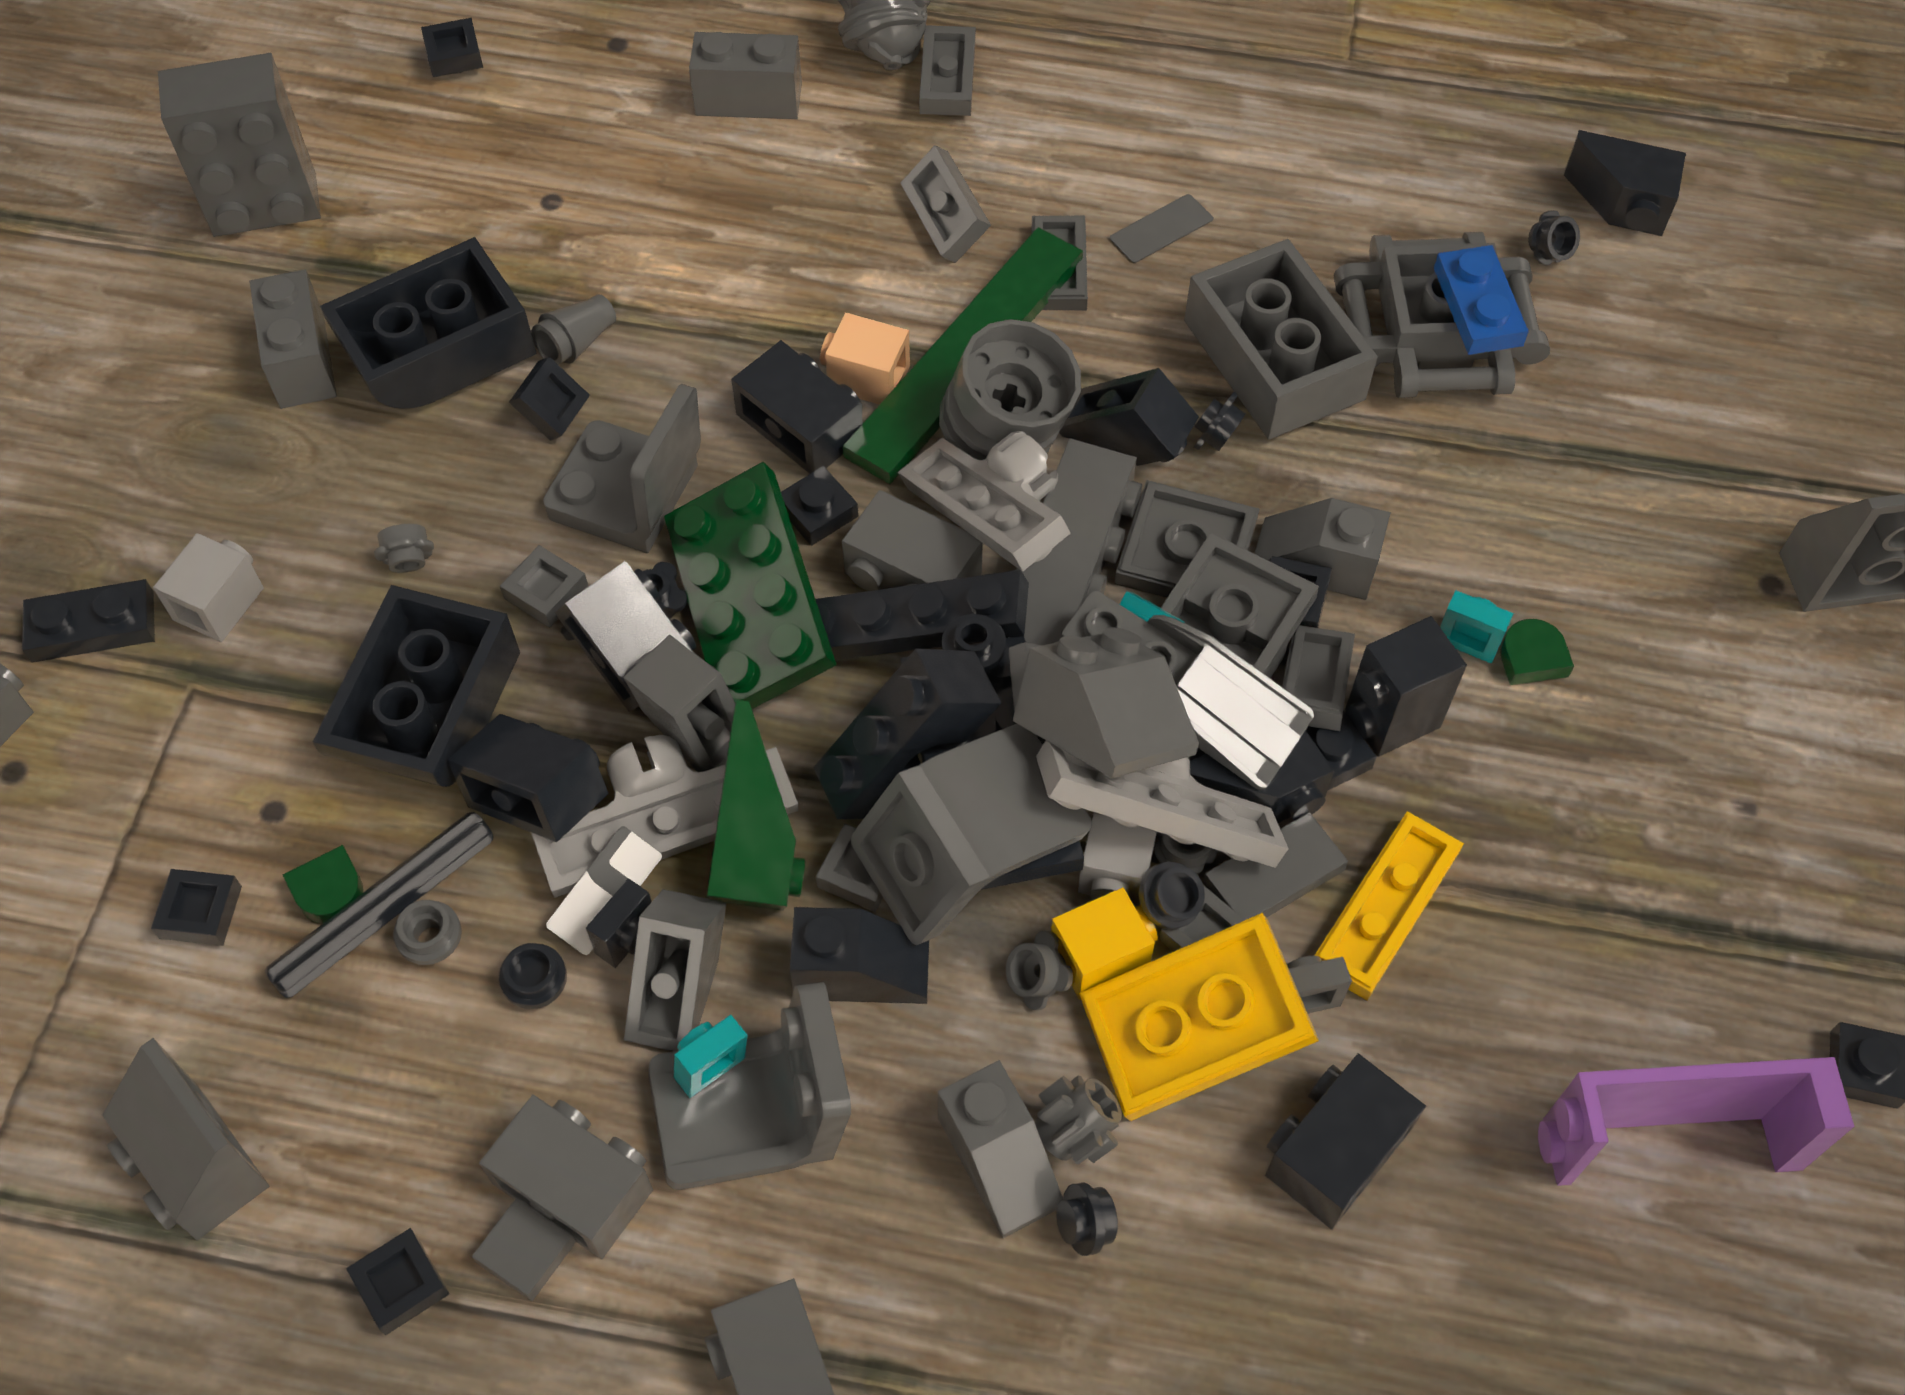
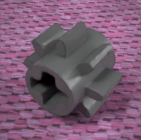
[1035,1075,1122,1165]

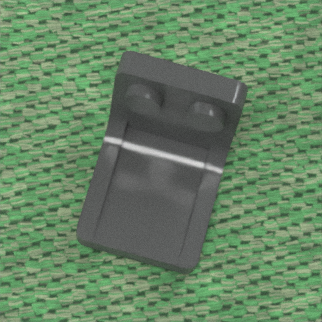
[543,384,701,554]
[851,724,1092,945]
[648,982,851,1190]

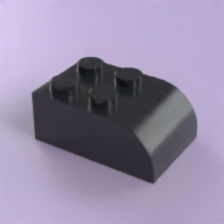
[320,237,537,409]
[313,585,520,787]

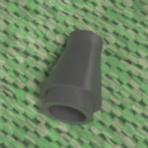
[531,294,616,365]

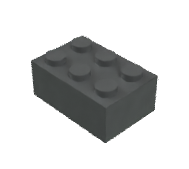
[158,53,321,237]
[1184,239,1378,440]

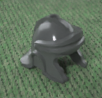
[838,0,931,70]

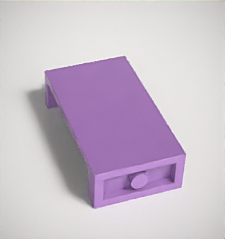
[1538,1057,1855,1186]

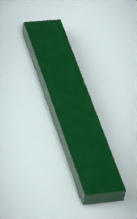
[843,227,1083,484]

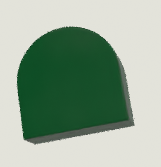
[1500,619,1574,685]
[282,845,364,924]

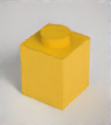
[1051,887,1158,1000]

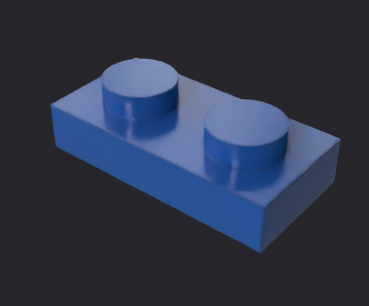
[1434,245,1529,355]

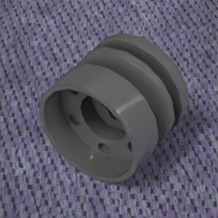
[939,319,1081,460]

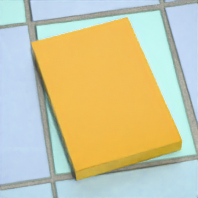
[1079,913,1319,1121]

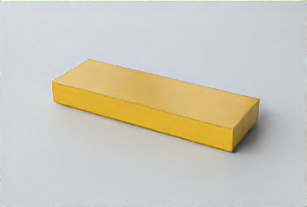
[1314,811,1464,1001]

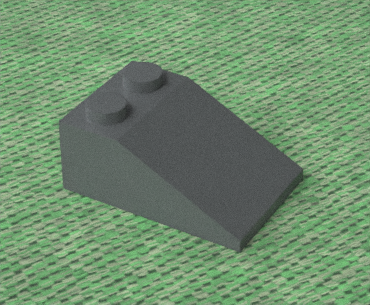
[1779,494,1905,612]

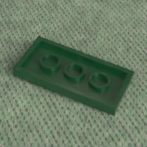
[664,462,837,709]

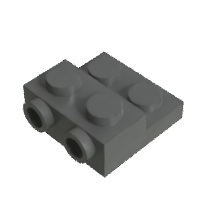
[1161,532,1319,679]

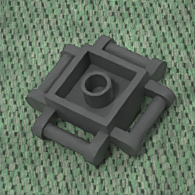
[1334,232,1550,398]

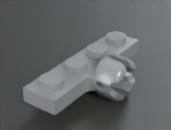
[898,431,1071,571]
[532,735,798,898]
[1036,740,1289,868]

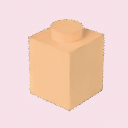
[820,312,910,405]

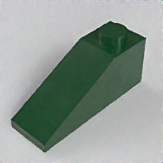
[706,700,805,911]

